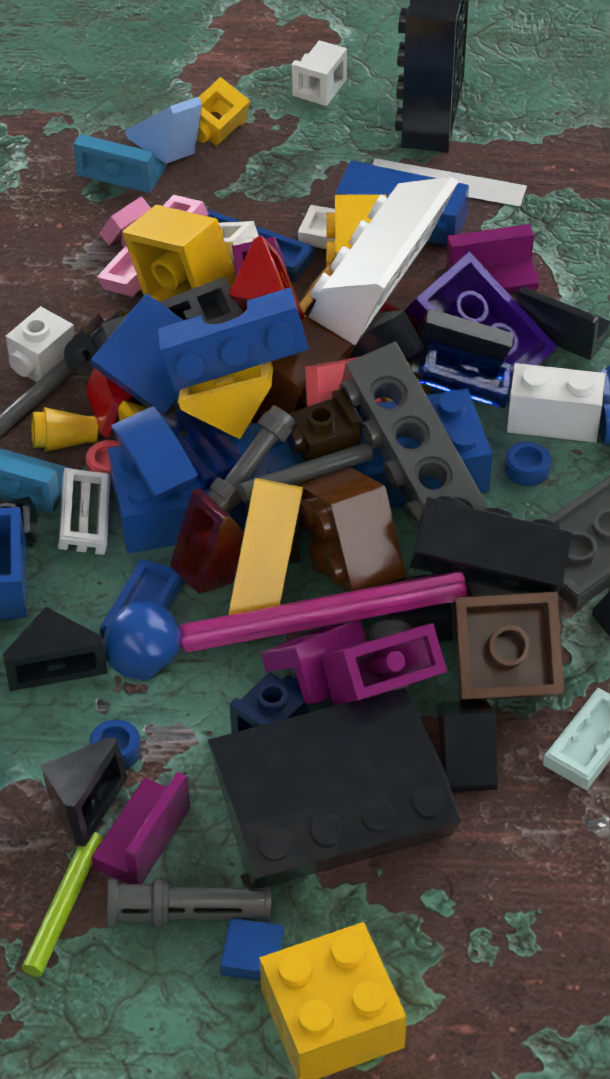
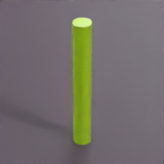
[22,832,103,977]

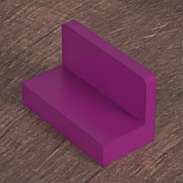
[446,224,540,294]
[260,620,367,705]
[92,772,191,884]

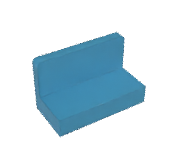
[73,134,168,193]
[0,448,72,514]

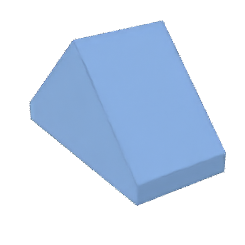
[125,97,202,164]

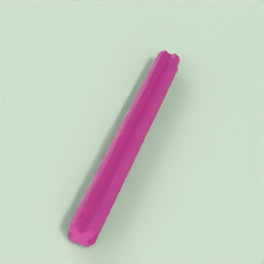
[179,570,468,653]

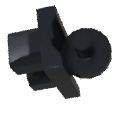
[64,310,126,374]

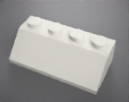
[309,177,459,345]

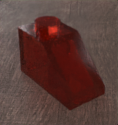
[170,488,244,594]

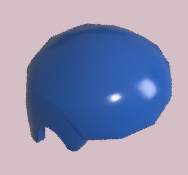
[103,600,182,680]

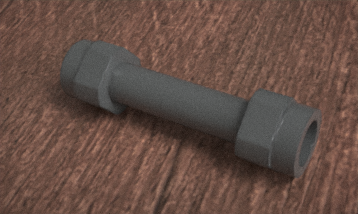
[205,405,296,515]

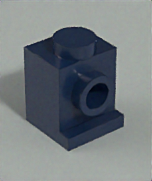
[230,672,309,733]

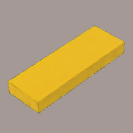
[228,478,304,615]

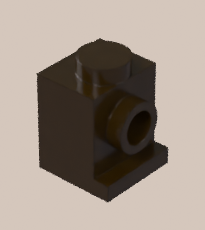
[286,389,362,462]

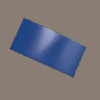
[111,406,198,502]

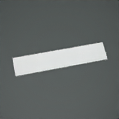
[373,158,527,207]

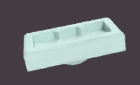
[543,688,610,790]

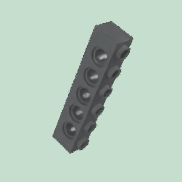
[339,341,517,597]

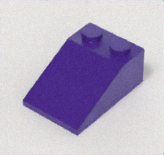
[404,251,557,399]

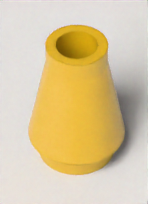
[31,407,98,452]

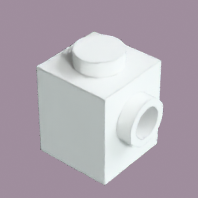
[5,306,75,382]

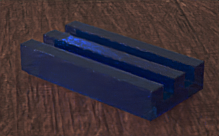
[419,340,514,409]
[163,410,242,491]

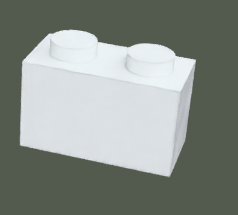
[507,363,605,443]

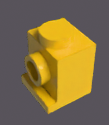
[197,77,250,147]

